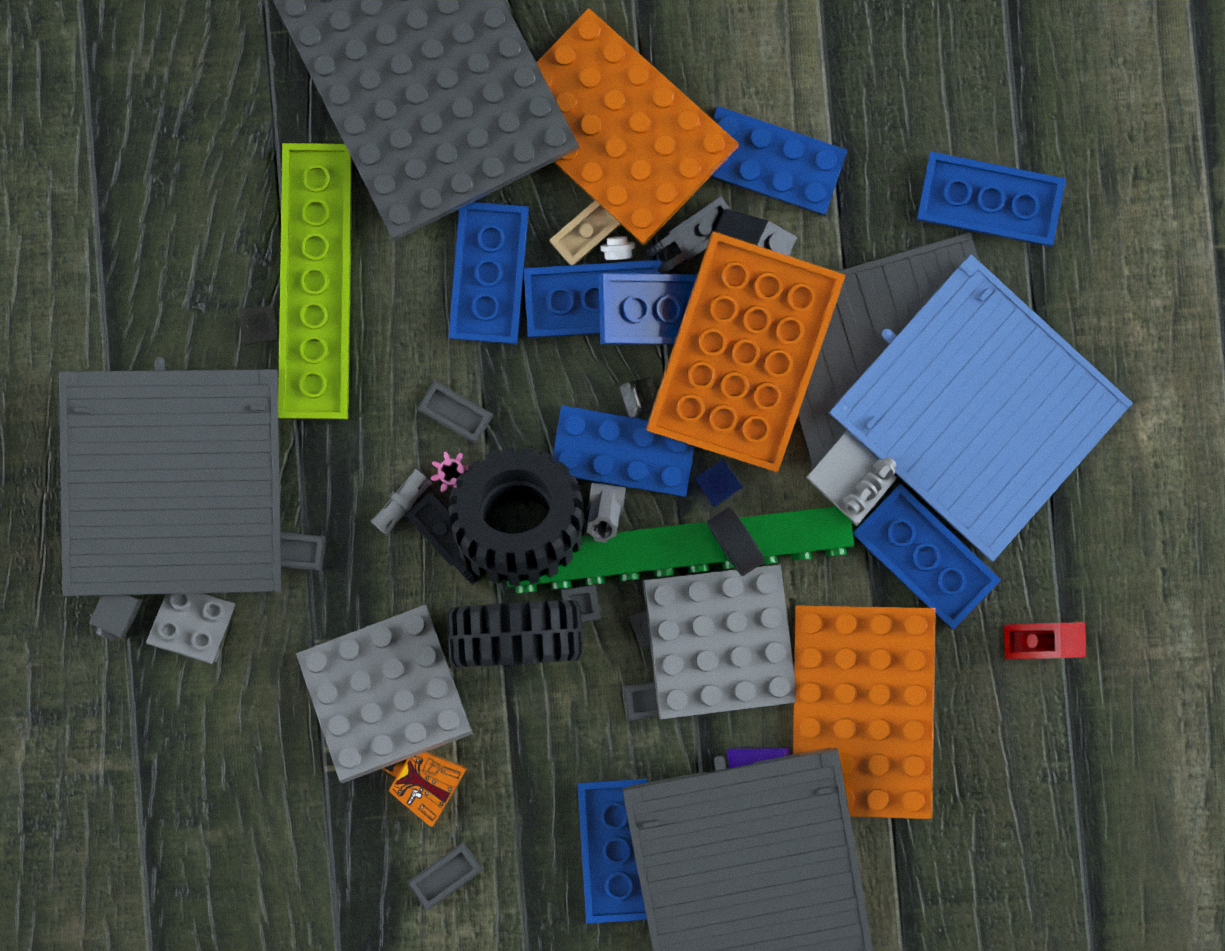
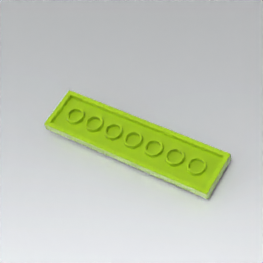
[278,143,352,420]

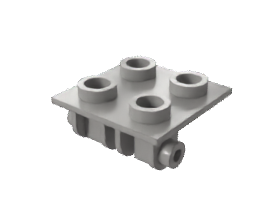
[806,430,897,526]
[146,593,235,664]

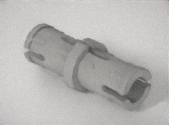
[370,469,432,536]

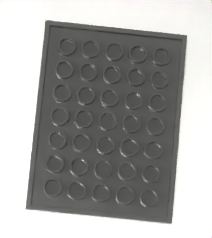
[273,0,580,241]

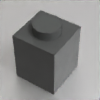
[89,595,143,641]

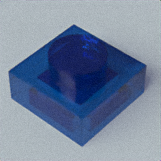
[694,459,743,507]

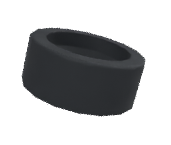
[706,507,765,576]

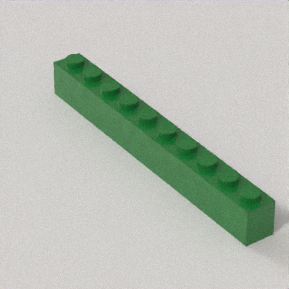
[507,506,854,594]

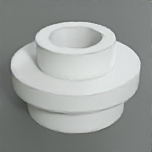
[600,236,635,260]

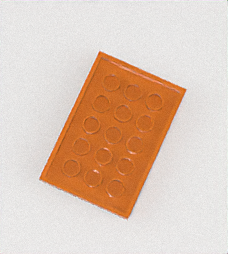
[536,8,739,246]
[646,230,846,472]
[793,606,936,819]

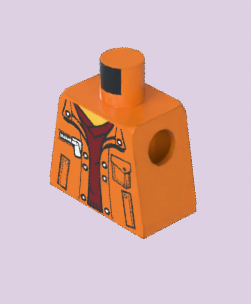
[382,752,467,827]

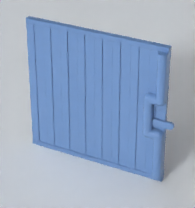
[828,254,1133,562]

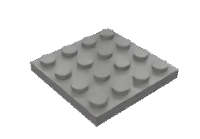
[643,564,796,719]
[296,604,473,784]

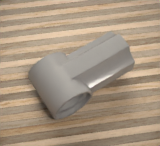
[587,483,626,543]

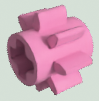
[431,452,470,493]

